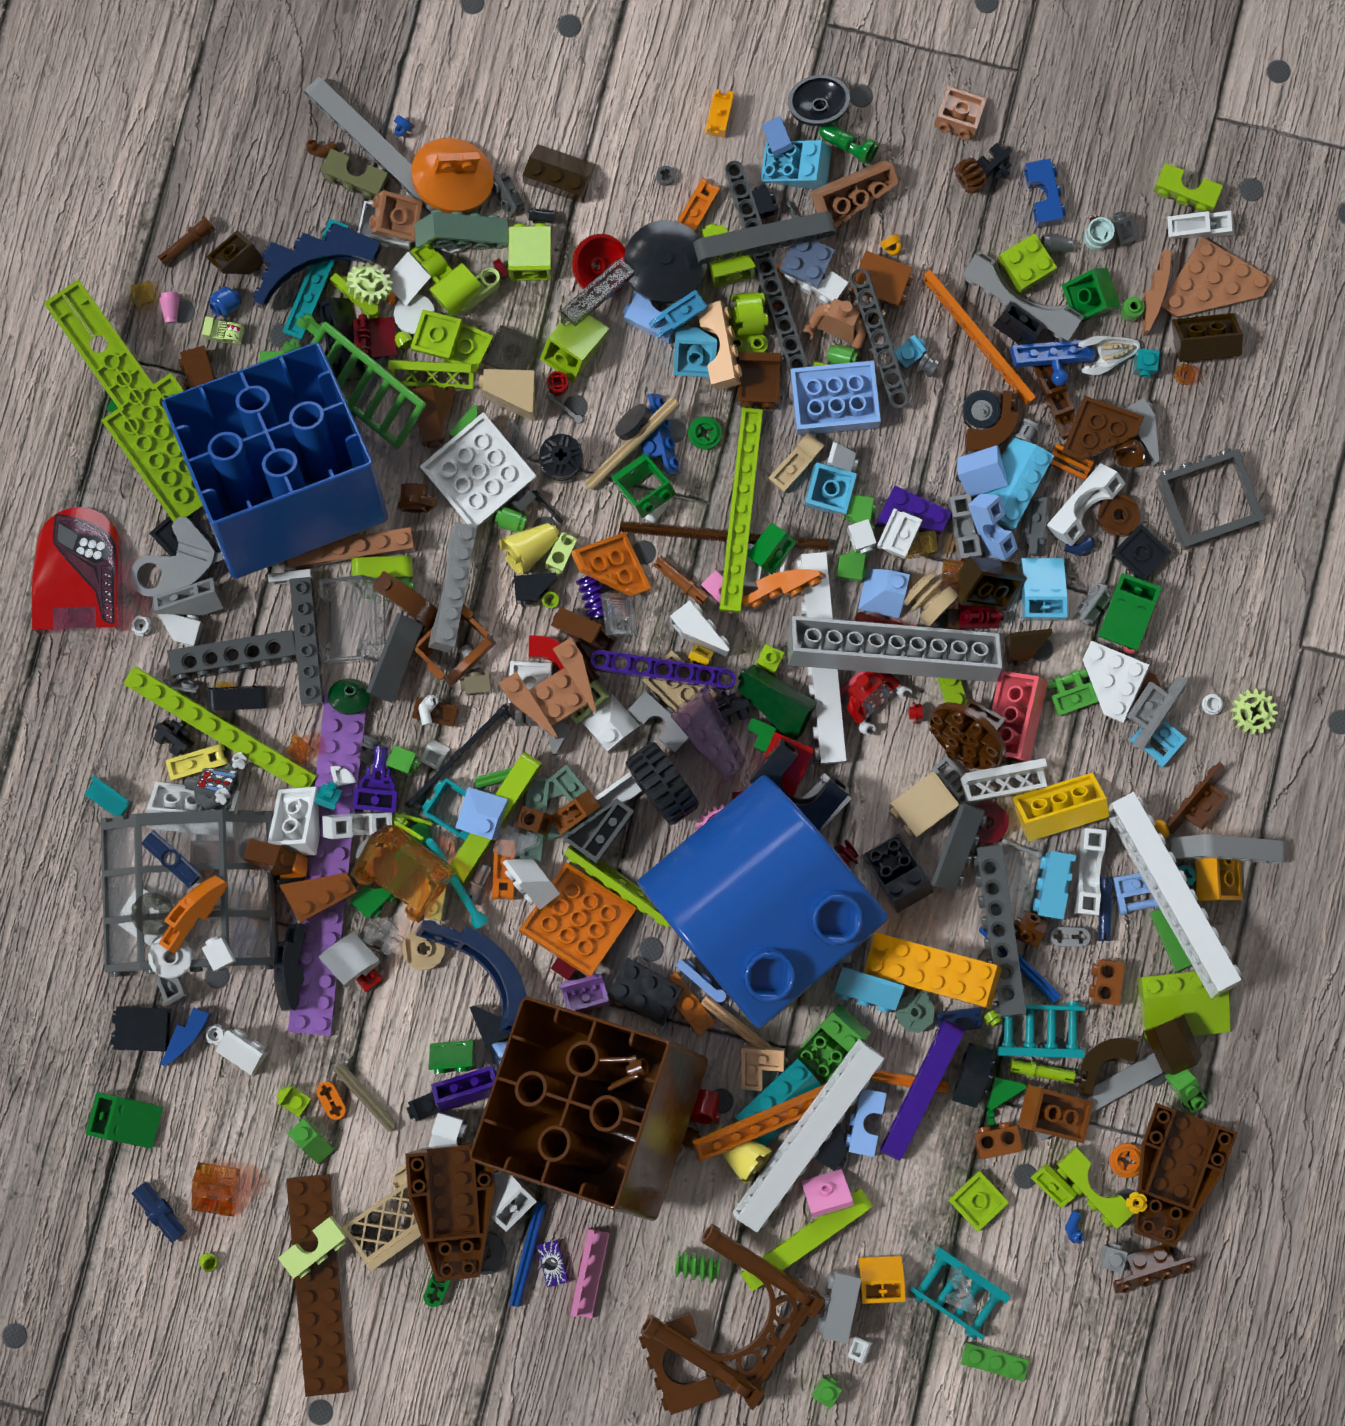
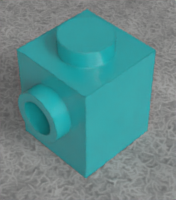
[1133,348,1159,378]

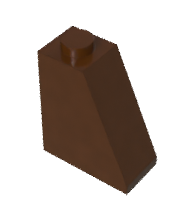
[551,607,617,651]

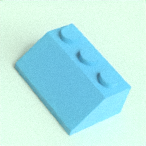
[833,967,904,1013]

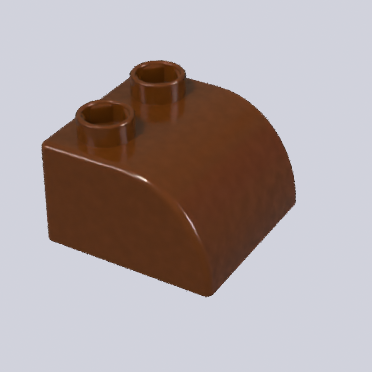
[469,997,708,1221]

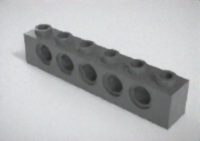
[289,577,324,707]
[167,630,296,680]

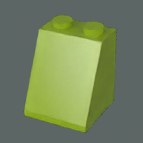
[508,223,552,281]
[702,224,755,288]
[540,305,609,383]

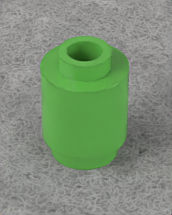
[1120,297,1144,322]
[827,344,859,365]
[495,507,527,533]

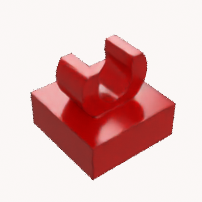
[356,968,383,992]

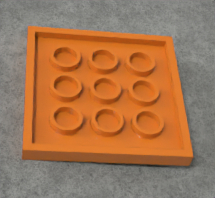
[519,862,637,978]

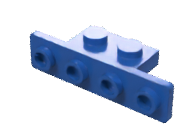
[639,393,680,475]

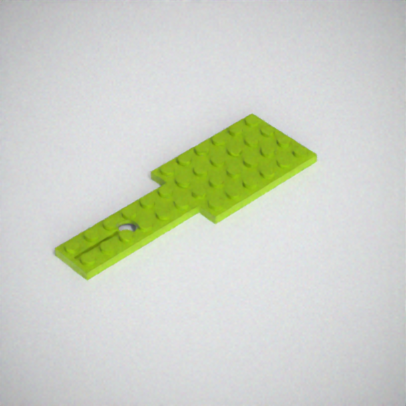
[44,279,202,522]

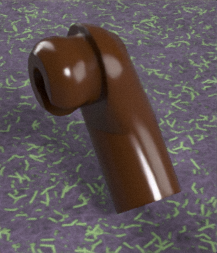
[306,140,338,158]

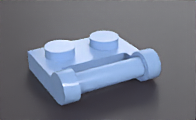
[1113,873,1159,916]

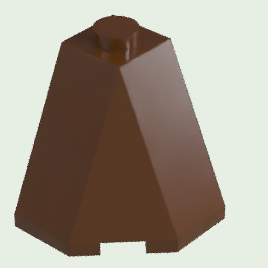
[411,386,456,449]

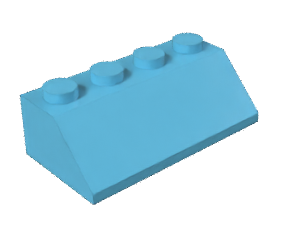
[984,437,1054,530]

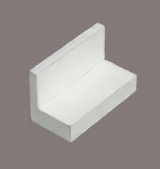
[595,772,642,809]

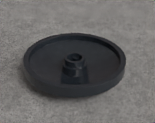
[624,220,707,304]

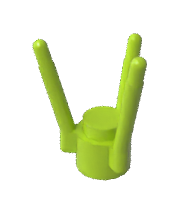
[392,812,433,843]

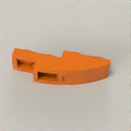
[742,569,826,609]
[158,875,228,954]

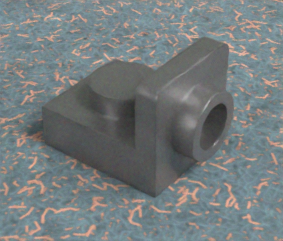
[1109,211,1140,246]

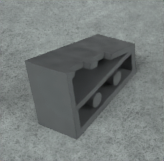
[562,799,634,864]

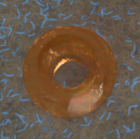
[1174,364,1195,385]

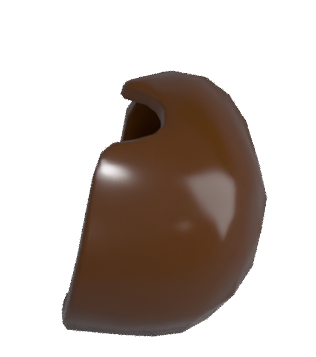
[1114,439,1146,467]

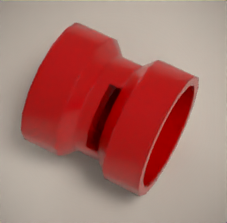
[547,371,569,396]

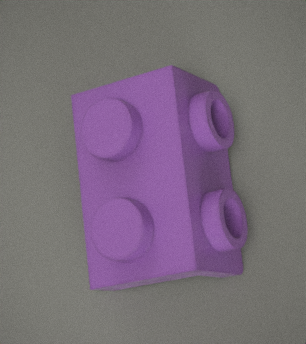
[560,974,610,1013]

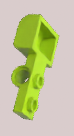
[409,244,484,317]

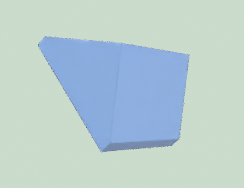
[958,445,1009,497]

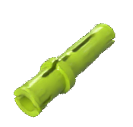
[1009,1059,1075,1084]

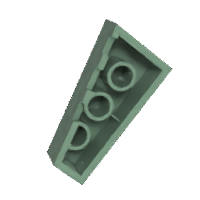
[414,210,509,249]

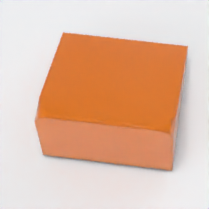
[280,852,308,879]

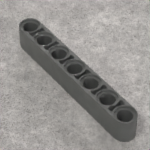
[693,211,836,264]
[851,269,910,408]

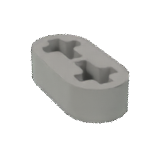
[1049,927,1091,947]

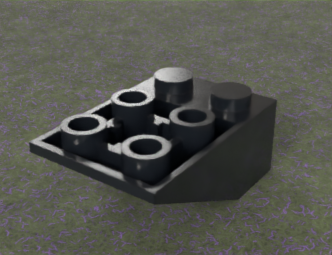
[862,834,934,913]

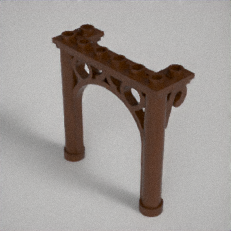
[641,1224,826,1410]

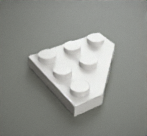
[1083,641,1150,724]

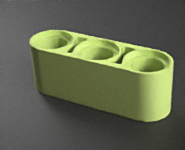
[454,268,501,316]

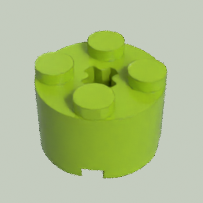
[731,291,768,336]

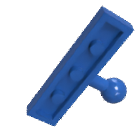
[1010,340,1095,386]

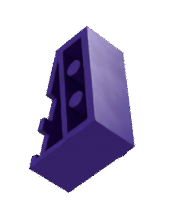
[875,485,951,535]

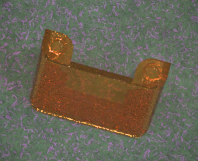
[350,825,455,923]

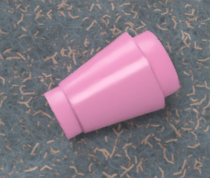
[159,292,180,323]

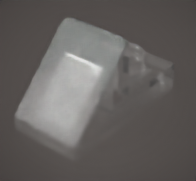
[945,1267,977,1314]

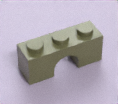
[321,149,389,201]

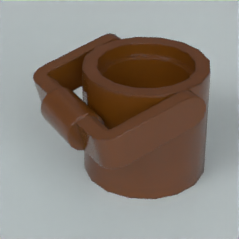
[397,483,437,513]

